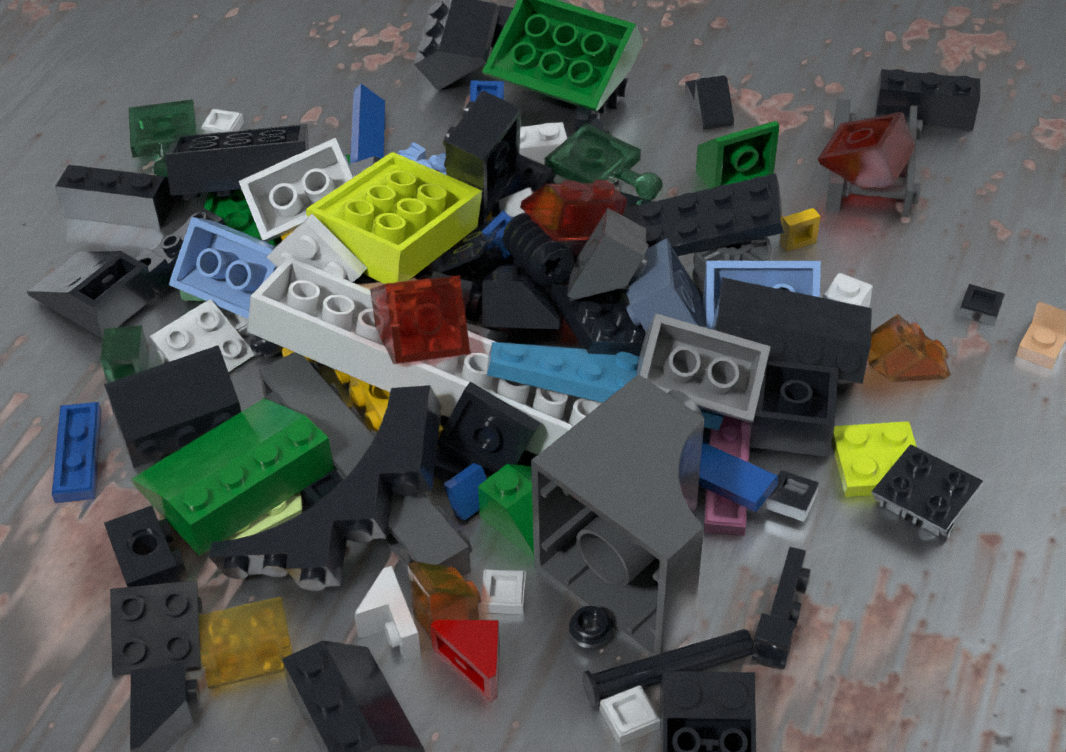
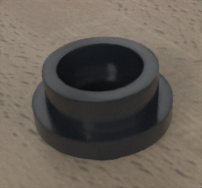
[569,606,612,648]

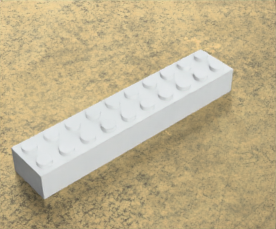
[247,256,602,455]

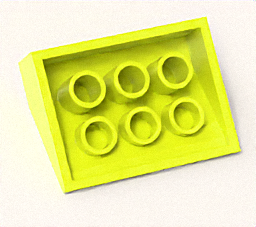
[306,152,482,289]

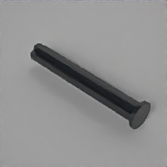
[582,629,754,706]

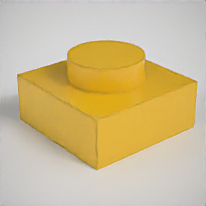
[779,208,821,252]

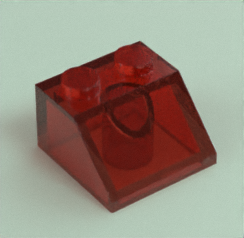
[818,112,915,189]
[520,180,627,241]
[370,276,471,364]

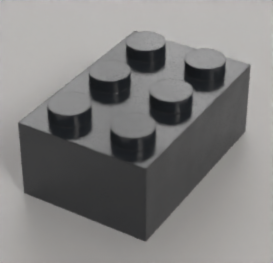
[443,90,521,222]

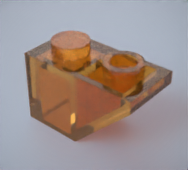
[868,314,951,382]

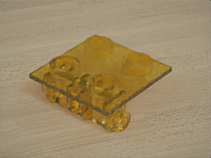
[199,597,293,689]

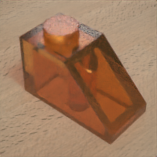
[407,561,481,641]

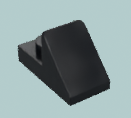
[685,75,734,130]

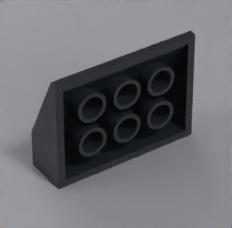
[165,124,309,200]

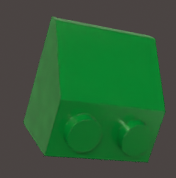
[696,121,780,189]

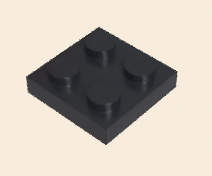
[437,381,540,477]

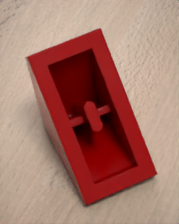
[430,619,500,703]

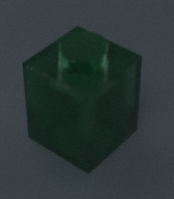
[100,325,149,383]

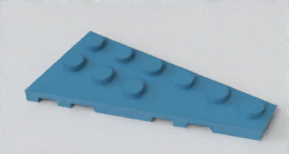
[487,342,724,430]

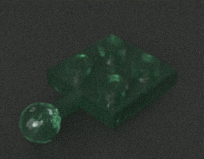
[129,99,197,177]
[544,124,663,200]

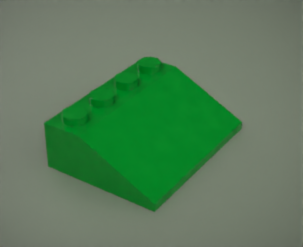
[482,0,644,112]
[131,398,334,556]

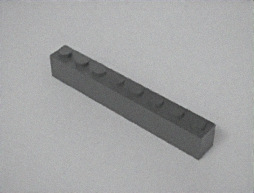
[259,352,472,596]

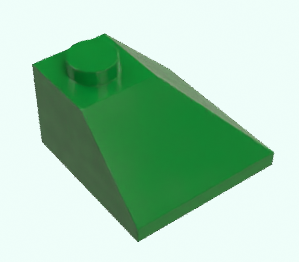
[478,464,534,561]

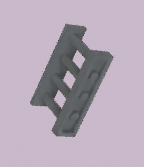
[826,98,923,218]

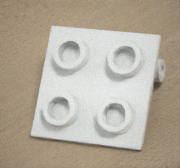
[150,299,256,373]

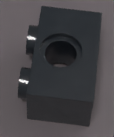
[104,505,186,587]

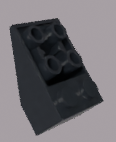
[27,251,155,339]
[660,671,756,752]

